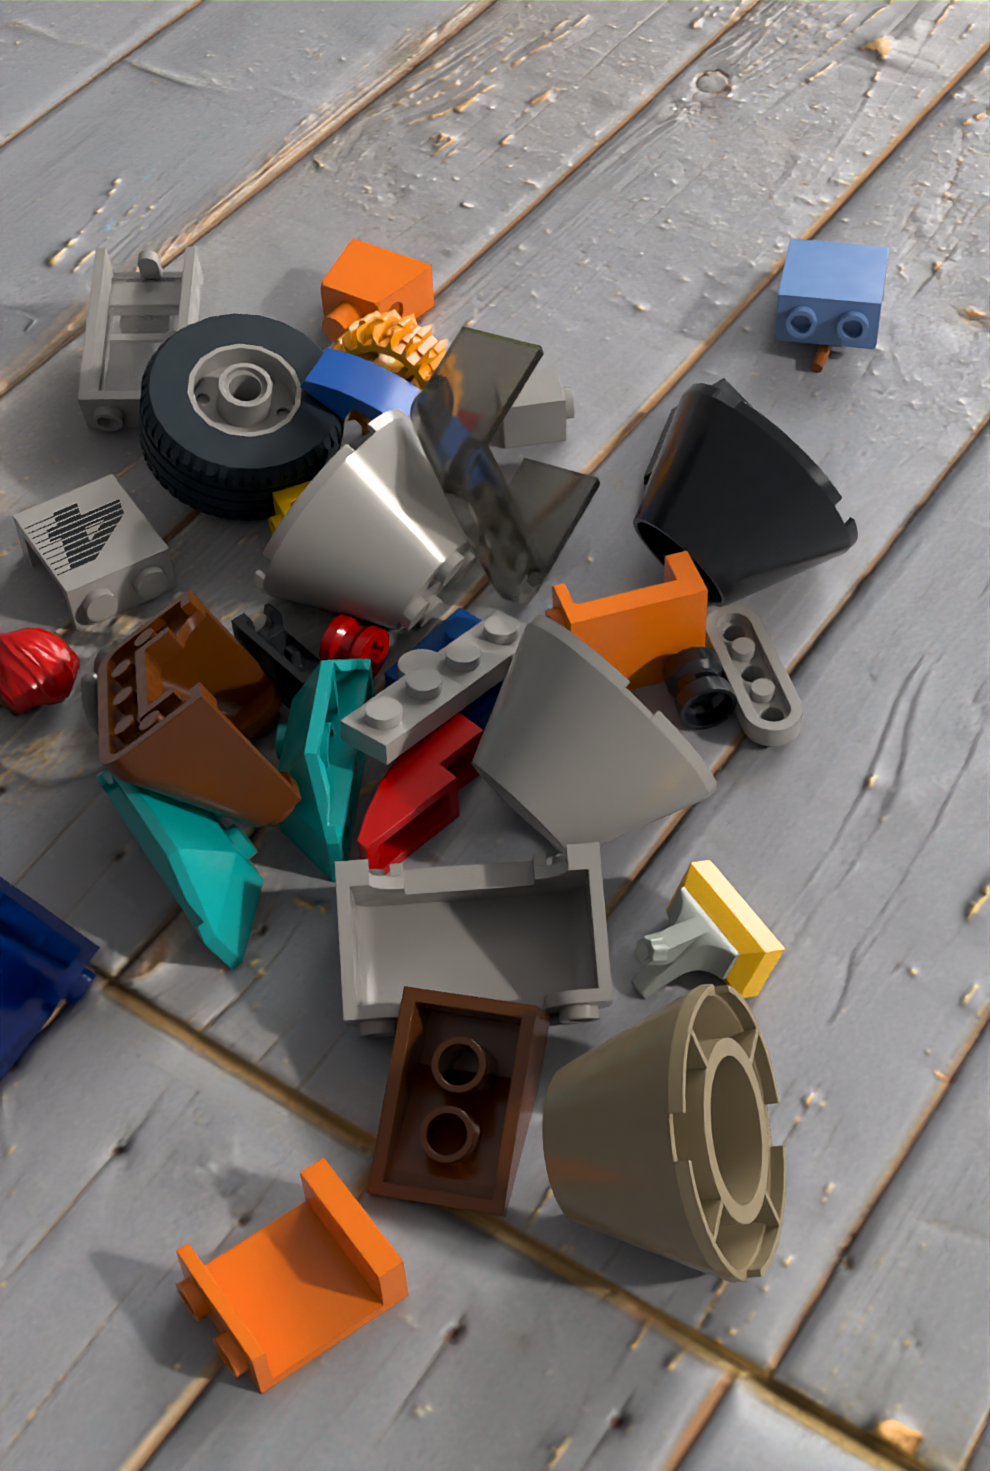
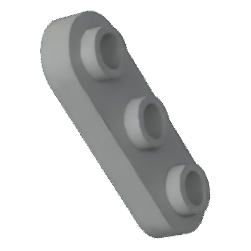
[705,605,803,746]

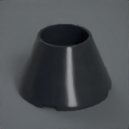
[633,383,858,607]

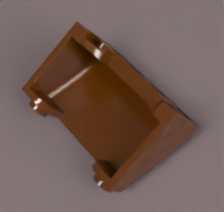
[97,589,301,827]

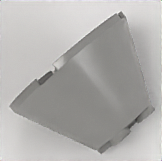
[254,409,477,630]

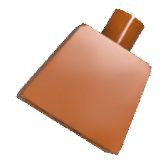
[320,238,434,342]

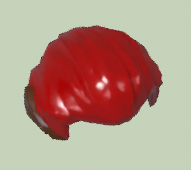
[0,628,80,716]

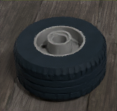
[139,313,345,521]

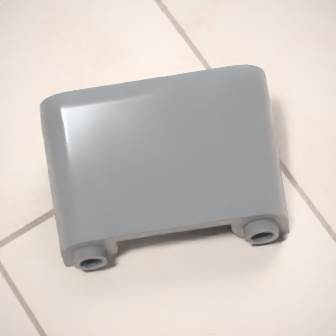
[335,842,613,1038]

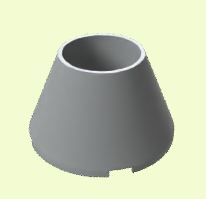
[471,614,718,855]

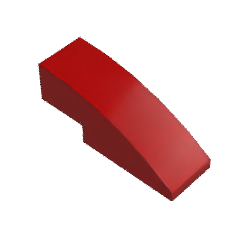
[357,712,483,875]

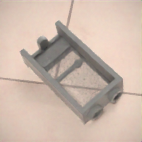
[77,246,204,431]

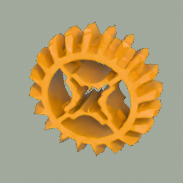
[332,309,466,436]

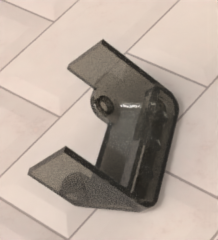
[410,326,600,605]

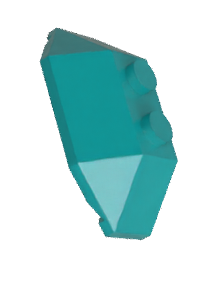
[276,658,375,882]
[95,769,264,970]

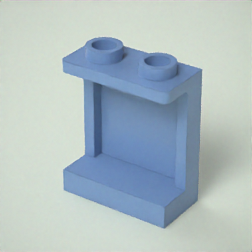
[775,238,889,349]

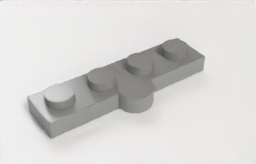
[340,610,526,765]

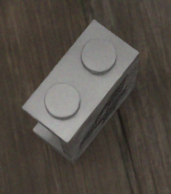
[13,474,177,632]

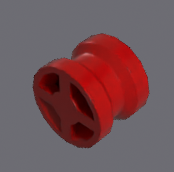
[319,613,390,679]

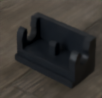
[231,603,335,709]

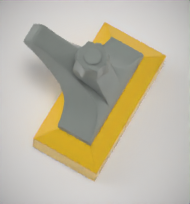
[631,860,785,999]

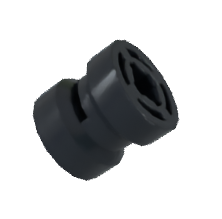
[662,647,737,730]

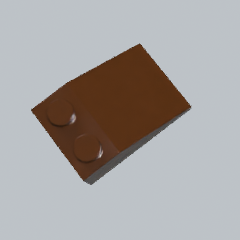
[367,986,550,1217]

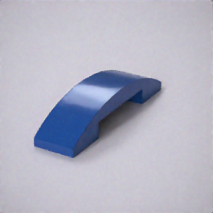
[300,348,499,516]

